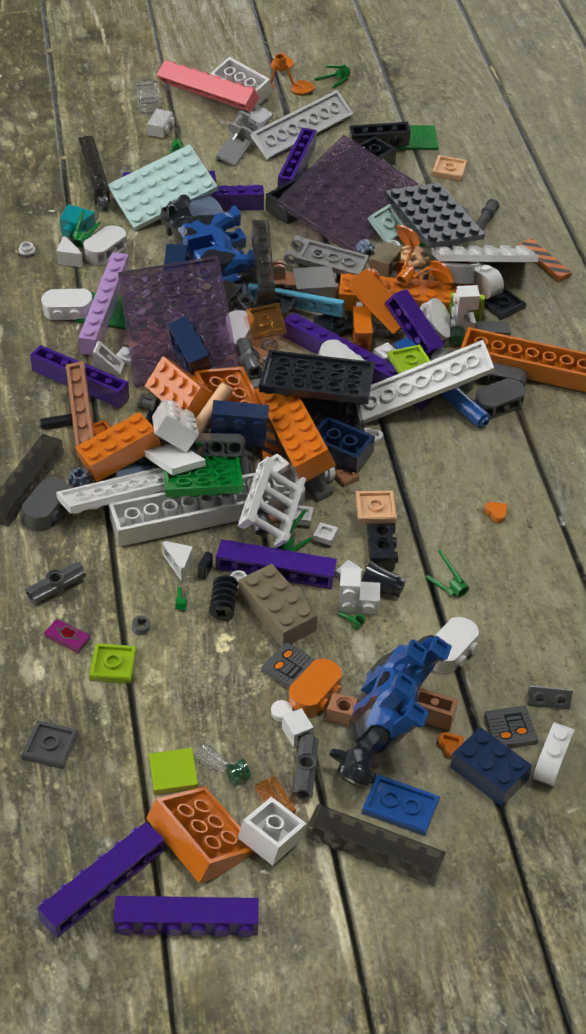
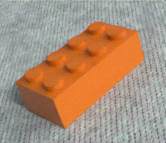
[145,356,214,419]
[75,412,162,482]

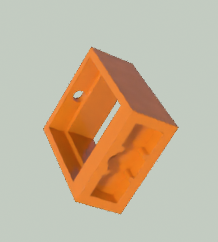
[353,306,372,353]

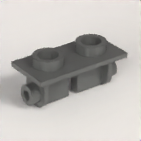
[528,685,573,709]

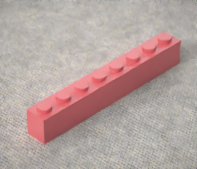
[157,60,260,112]

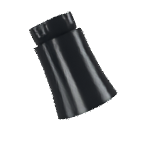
[300,397,339,418]
[361,561,406,597]

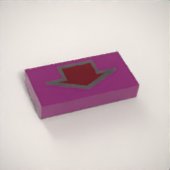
[44,619,90,654]

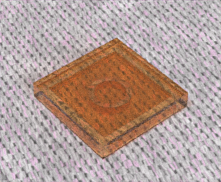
[246,303,287,341]

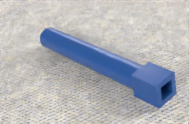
[394,337,490,428]

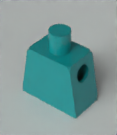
[60,204,96,237]

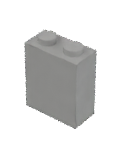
[293,266,339,299]

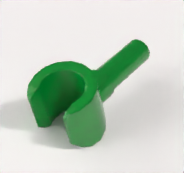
[175,587,188,611]
[338,611,365,630]

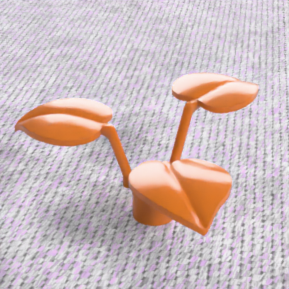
[270,52,315,95]
[396,225,454,286]

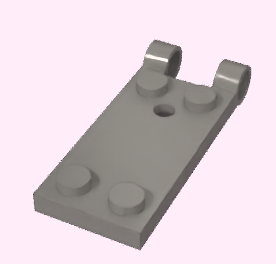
[283,235,369,275]

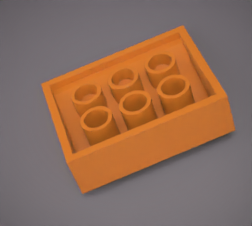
[345,268,402,334]
[193,366,262,429]
[146,786,256,883]

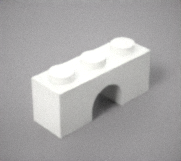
[450,285,480,337]

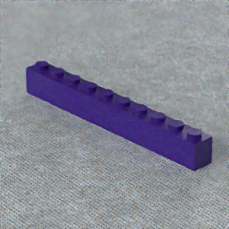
[283,312,433,410]

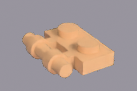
[401,246,430,268]

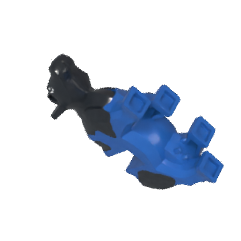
[160,194,267,288]
[330,635,452,787]

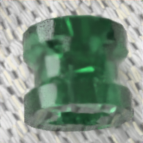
[449,325,466,347]
[225,758,251,785]

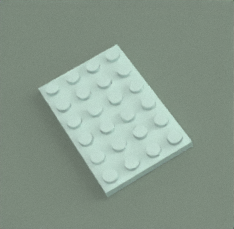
[107,144,218,231]

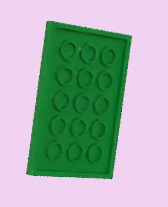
[163,443,244,499]

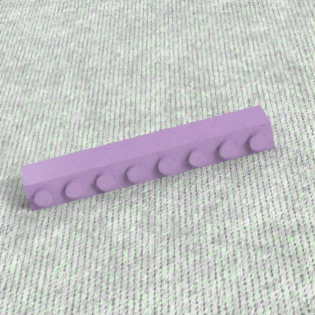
[78,252,129,355]

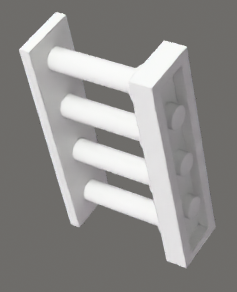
[238,456,306,548]

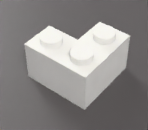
[338,567,380,614]

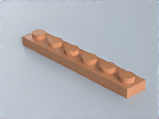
[66,361,94,461]

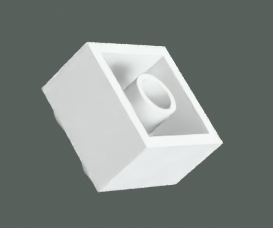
[238,797,306,866]

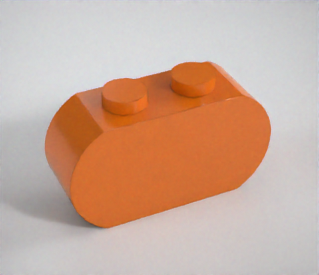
[288,659,342,718]

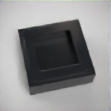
[198,551,213,580]

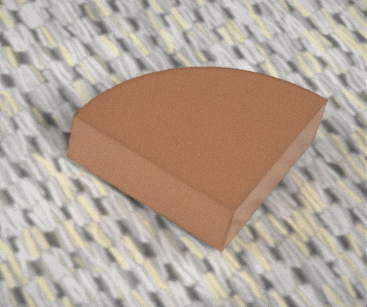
[335,470,359,487]

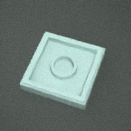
[367,204,407,242]

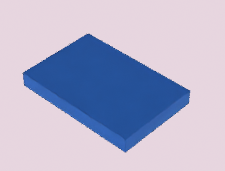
[362,774,440,836]

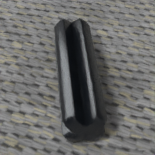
[40,413,73,429]

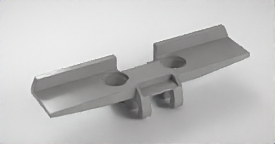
[215,104,273,167]

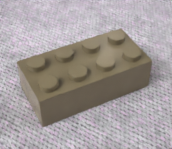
[238,564,318,646]

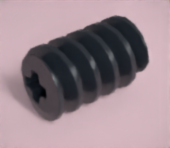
[209,575,238,621]

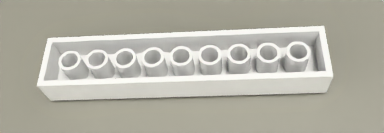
[109,465,305,547]

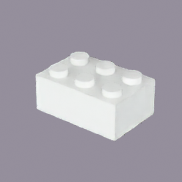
[152,398,199,453]

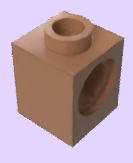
[326,692,358,727]

